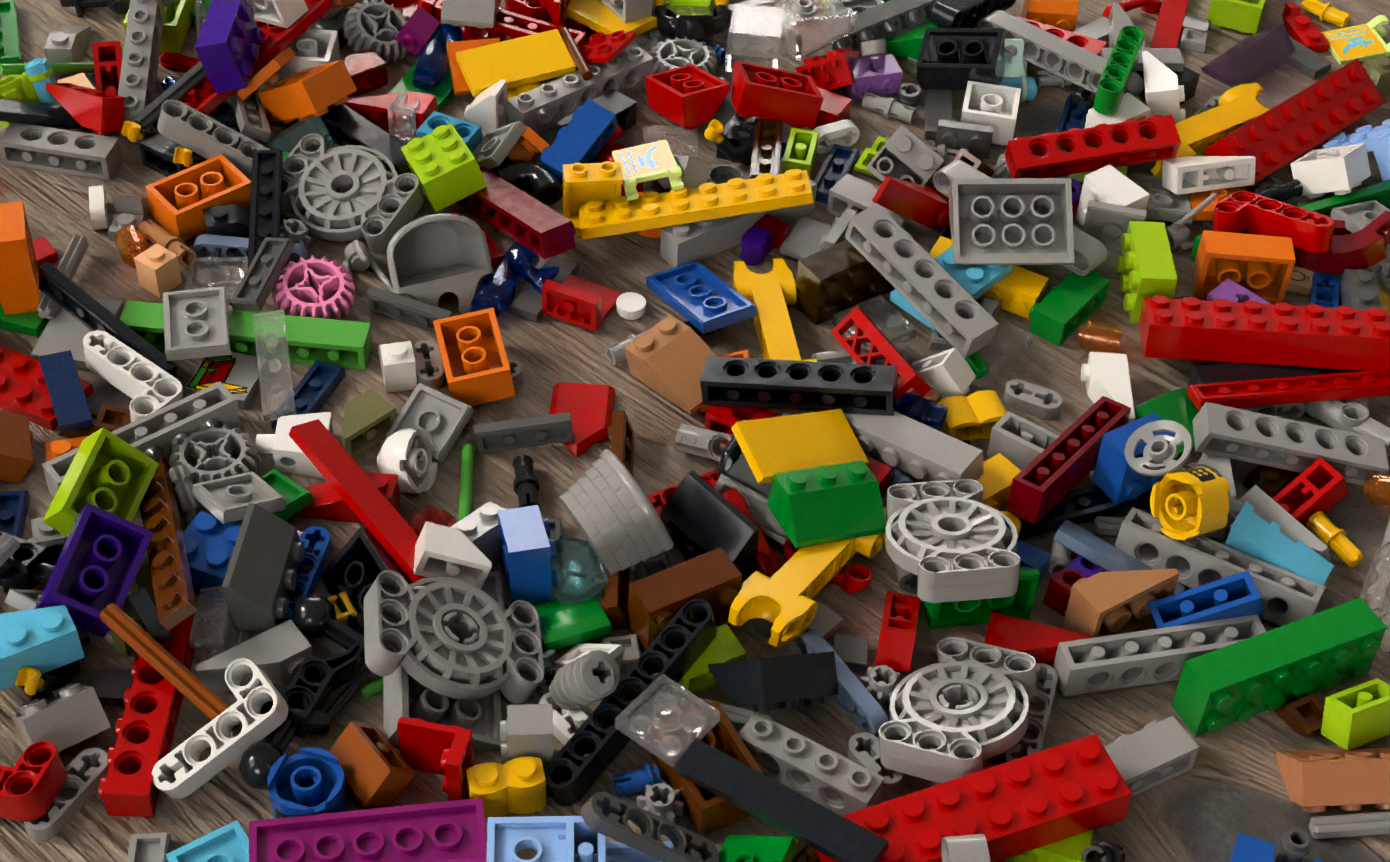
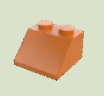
[1021,0,1079,32]

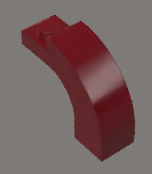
[1293,210,1390,274]

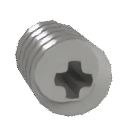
[549,650,620,711]

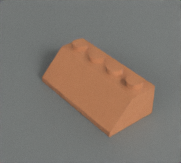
[1276,747,1390,812]

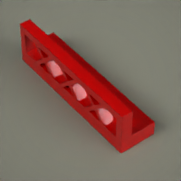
[831,306,932,402]

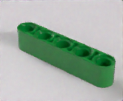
[1093,26,1145,115]

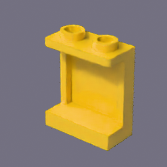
[563,161,623,237]

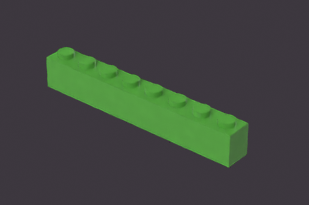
[120,300,373,370]

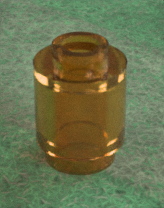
[114,225,150,268]
[1076,320,1123,353]
[1364,473,1390,507]

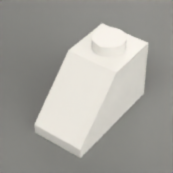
[464,79,508,131]
[378,341,417,393]
[911,347,976,400]
[414,521,492,589]

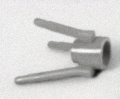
[1166,193,1218,252]
[342,240,393,293]

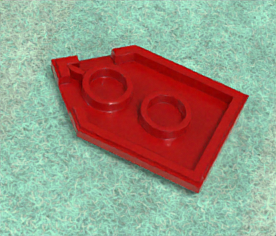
[549,382,615,458]

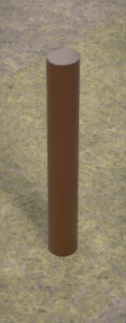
[559,27,593,81]

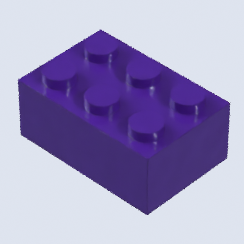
[194,0,264,93]
[36,503,154,637]

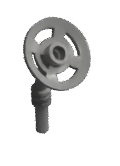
[1124,420,1244,515]

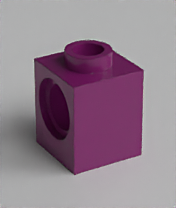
[394,6,440,55]

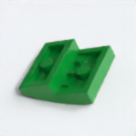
[1134,387,1199,459]
[532,589,611,650]

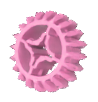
[272,254,355,320]

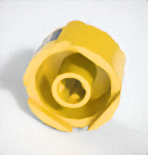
[1150,467,1230,540]

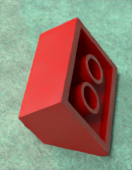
[731,60,824,129]
[645,64,731,130]

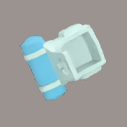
[1001,39,1038,102]

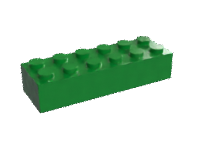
[1171,597,1387,737]

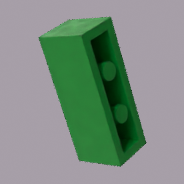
[1029,271,1110,347]

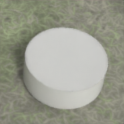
[616,292,646,320]

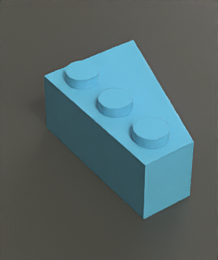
[1225,501,1334,600]
[0,605,85,691]

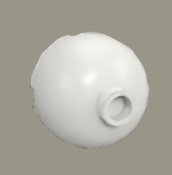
[377,428,438,494]

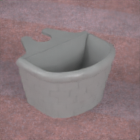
[387,213,493,314]
[559,449,674,575]

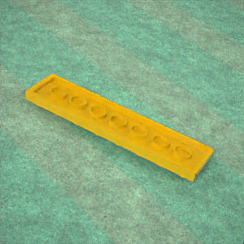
[579,169,814,240]

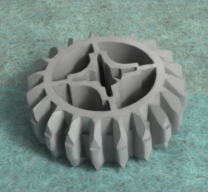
[343,0,409,65]
[649,37,718,76]
[169,424,260,485]

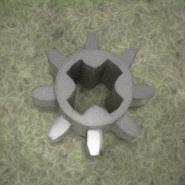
[281,219,311,249]
[860,665,901,709]
[637,782,684,823]

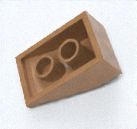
[624,314,717,415]
[1062,568,1180,637]

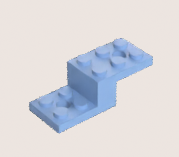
[1322,119,1390,181]
[486,816,674,862]

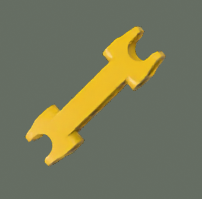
[1143,82,1270,178]
[733,258,817,414]
[728,507,887,648]

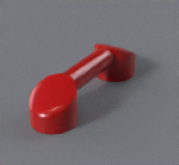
[1102,0,1162,19]
[783,539,872,593]

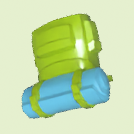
[0,58,61,128]

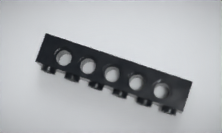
[700,356,898,416]

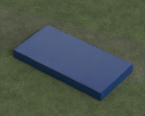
[646,260,757,334]

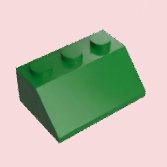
[767,460,886,548]
[921,566,1040,629]

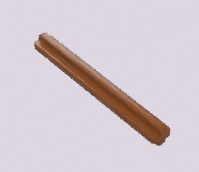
[100,603,238,731]

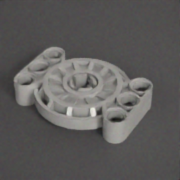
[281,133,424,253]
[885,479,1020,603]
[363,570,544,704]
[879,637,1037,783]

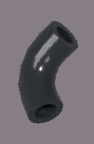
[492,160,563,205]

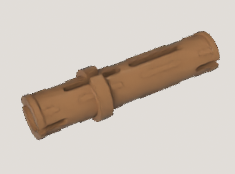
[139,219,197,267]

